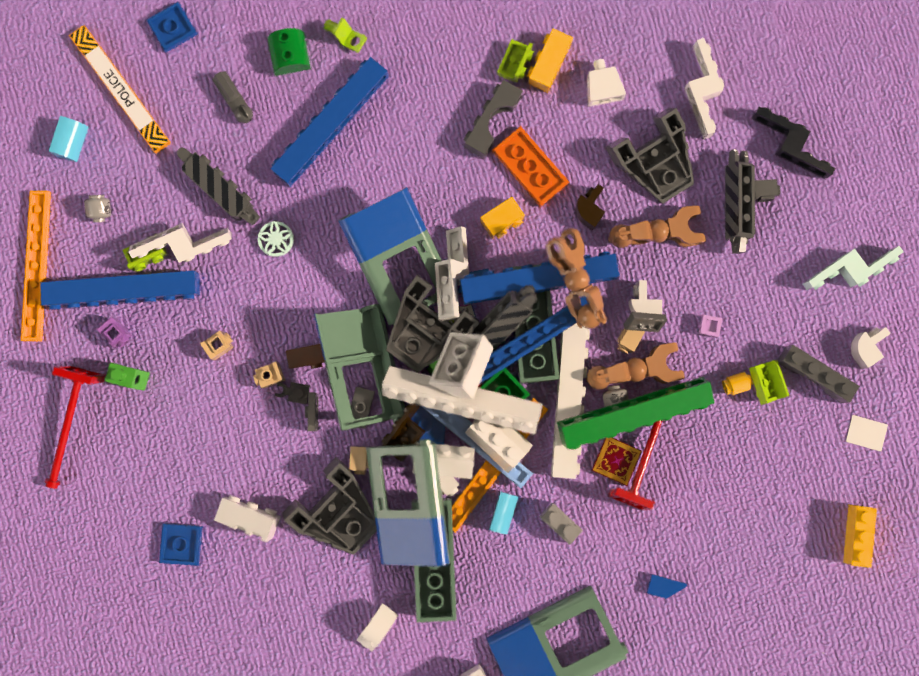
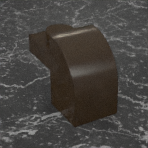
[575,184,605,231]

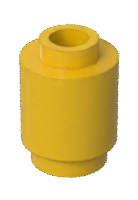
[722,372,753,396]

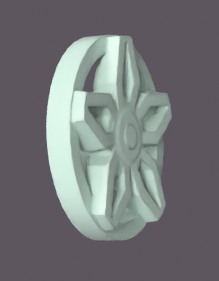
[258,221,294,257]

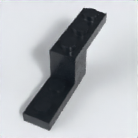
[751,106,835,179]

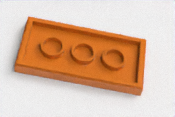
[492,126,569,207]

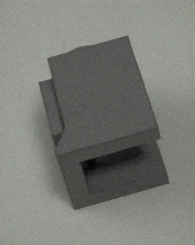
[755,179,780,202]

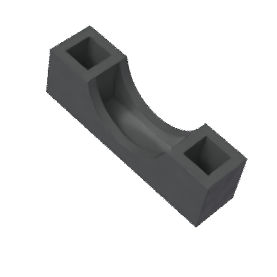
[463,80,523,159]
[778,345,860,403]

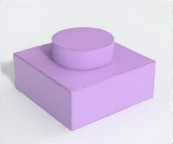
[699,315,722,338]

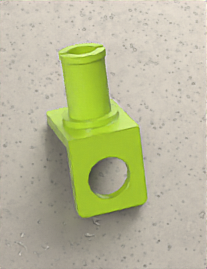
[324,18,367,53]

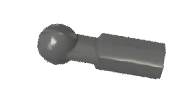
[212,71,253,124]

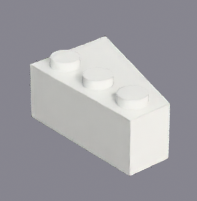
[214,495,281,542]

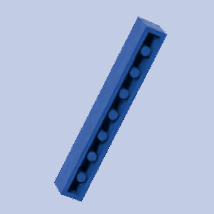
[270,57,389,188]
[460,251,620,305]
[40,271,200,310]

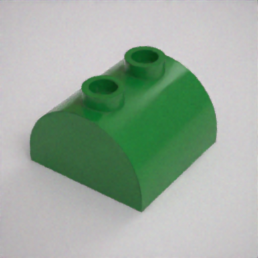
[267,28,311,76]
[480,368,530,400]

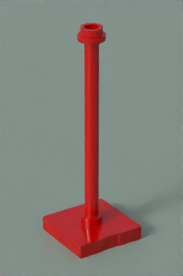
[45,365,106,489]
[608,420,662,511]

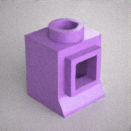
[96,317,132,348]

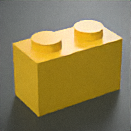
[480,197,525,239]

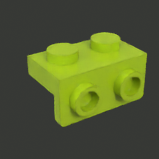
[497,39,534,83]
[122,234,168,272]
[749,360,789,405]

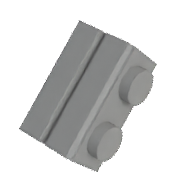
[539,503,583,545]

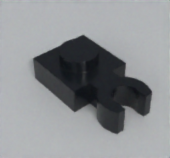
[275,382,311,404]

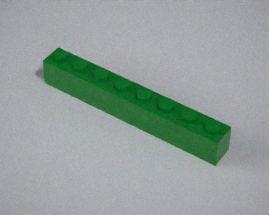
[557,377,714,450]

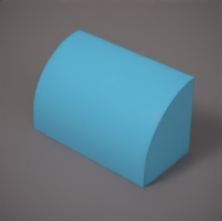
[49,116,88,162]
[489,491,519,534]

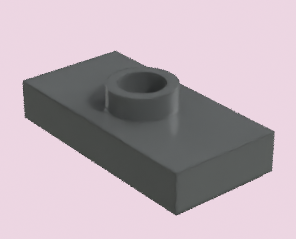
[623,312,667,332]
[351,387,375,429]
[305,392,319,431]

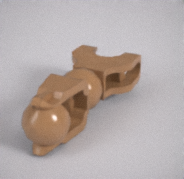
[608,206,706,248]
[546,228,607,329]
[586,342,685,390]

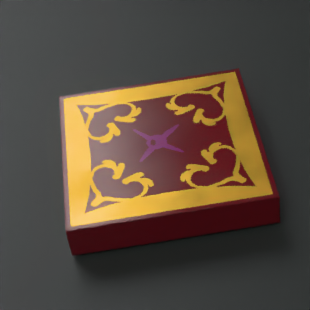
[591,438,642,486]

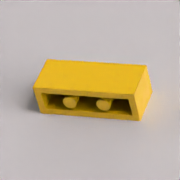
[527,28,573,93]
[843,504,877,568]

